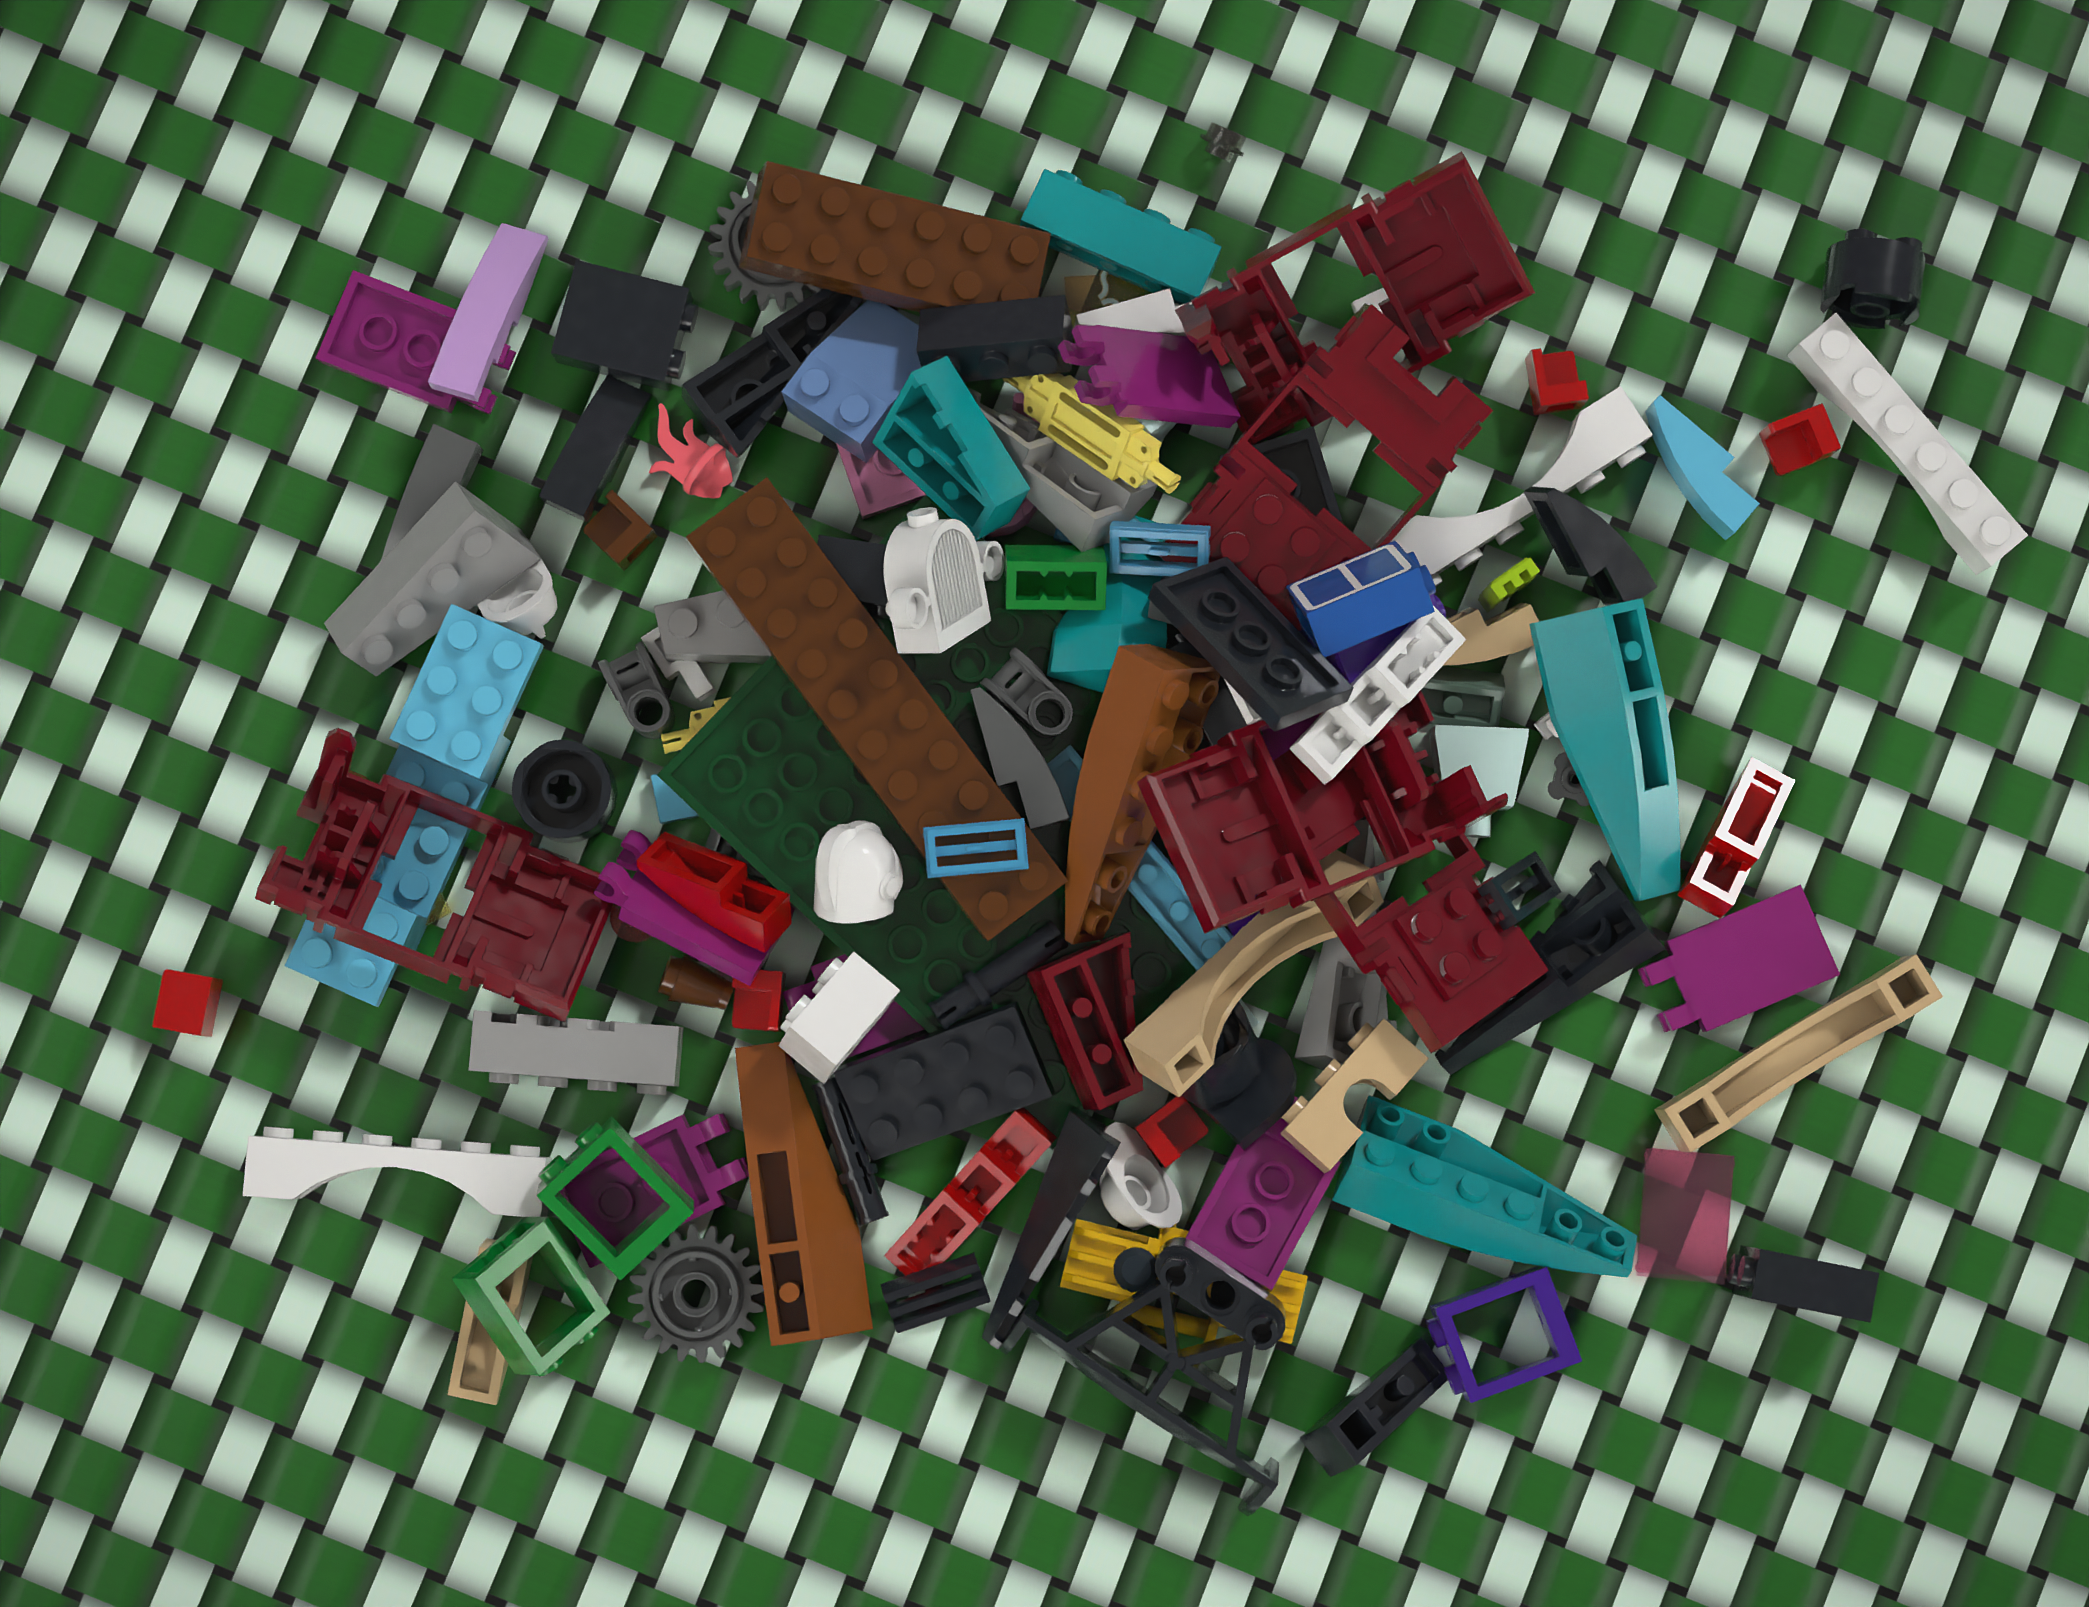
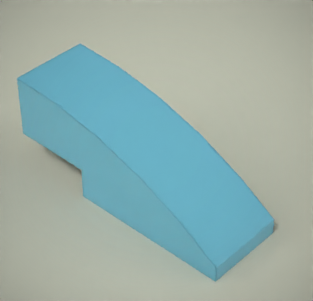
[1645,395,1760,541]

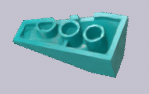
[1047,515,1167,693]

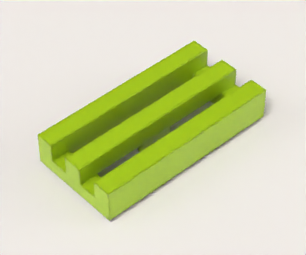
[1478,557,1540,613]

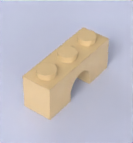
[1280,1019,1429,1174]

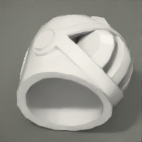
[814,821,903,923]

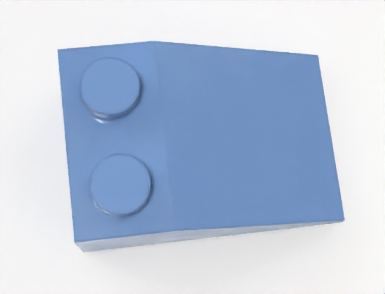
[781,300,921,463]

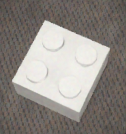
[779,952,900,1084]

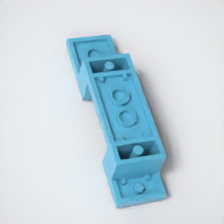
[285,604,544,1007]

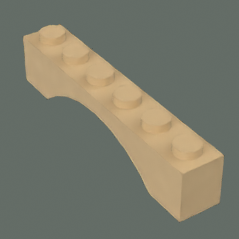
[1124,850,1384,1097]
[1654,954,1943,1152]

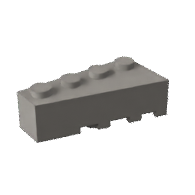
[324,481,541,676]
[654,591,771,664]
[468,1010,684,1095]

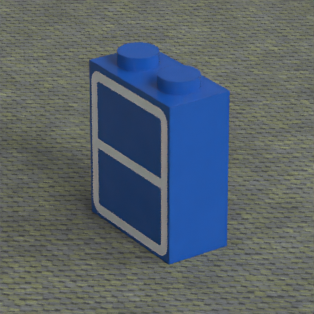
[1286,541,1436,657]

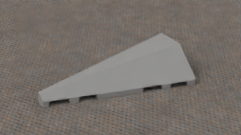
[968,388,1157,552]
[1295,819,1397,1070]

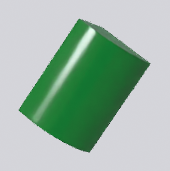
[1005,545,1107,610]

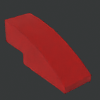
[1677,757,1795,919]
[636,832,792,953]

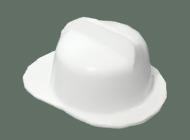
[477,559,557,639]
[1099,1122,1182,1230]

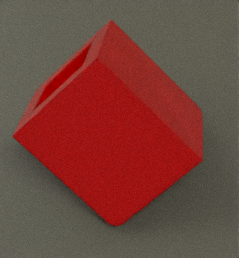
[1525,348,1589,415]
[1759,403,1841,476]
[152,969,223,1037]
[732,970,786,1032]
[1134,1095,1208,1168]

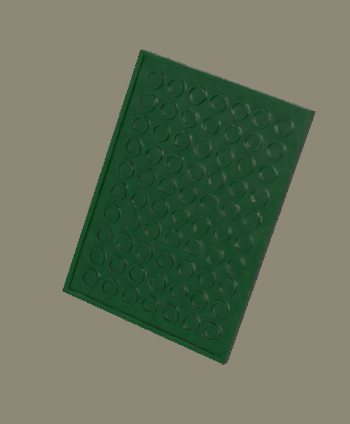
[657,495,1232,1150]

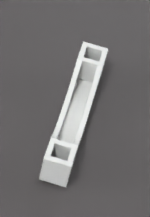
[1787,313,2028,575]
[1371,386,1653,587]
[243,1127,552,1217]

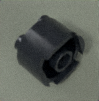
[1820,229,1925,329]
[512,740,618,843]
[1182,1001,1262,1109]

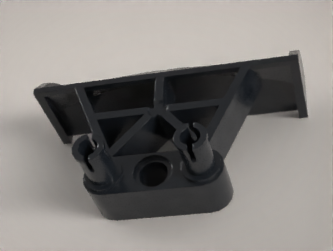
[999,1237,1286,1516]

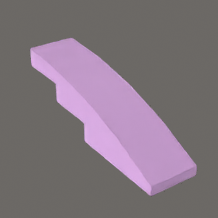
[428,223,549,402]

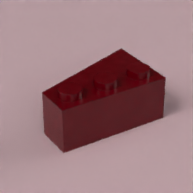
[1027,932,1144,1110]

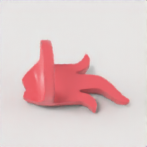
[649,403,733,499]

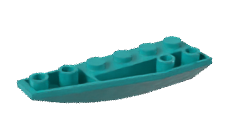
[1529,598,1681,901]
[1332,1095,1637,1278]

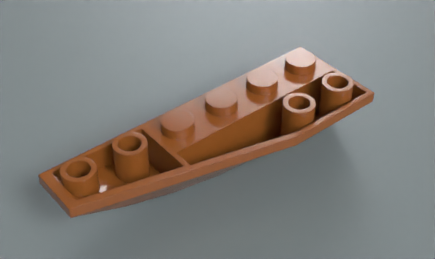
[1065,644,1220,944]
[735,1042,873,1346]

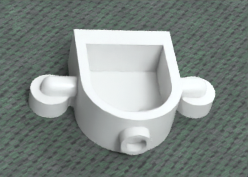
[884,507,1005,653]

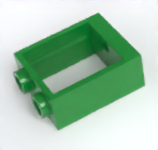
[536,1116,694,1281]
[452,1217,610,1377]

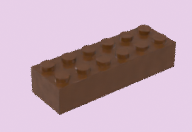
[739,161,1051,313]

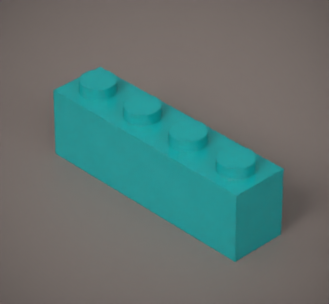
[1020,169,1222,305]

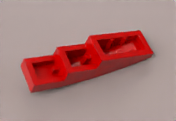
[884,1107,1057,1276]

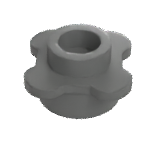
[1548,752,1590,806]

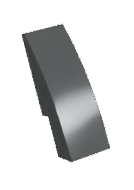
[381,424,484,561]
[971,687,1071,830]

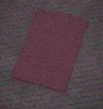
[1635,1148,1735,1284]

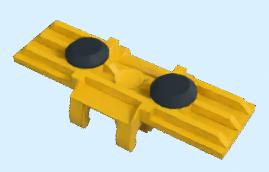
[1060,1218,1308,1344]

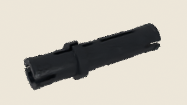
[927,920,1068,1030]
[811,1077,890,1226]

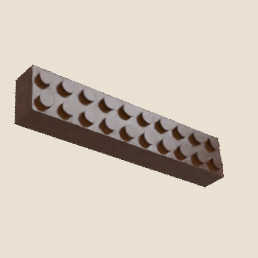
[686,477,1068,941]

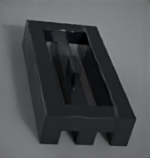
[1477,851,1562,931]
[880,1252,991,1334]

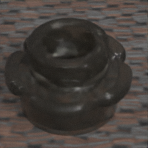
[1200,122,1246,162]

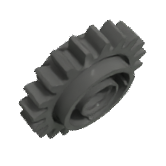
[708,181,821,312]
[628,1224,765,1363]

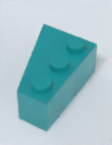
[872,356,1030,541]

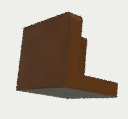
[583,489,658,571]

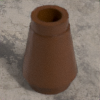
[658,955,733,1010]

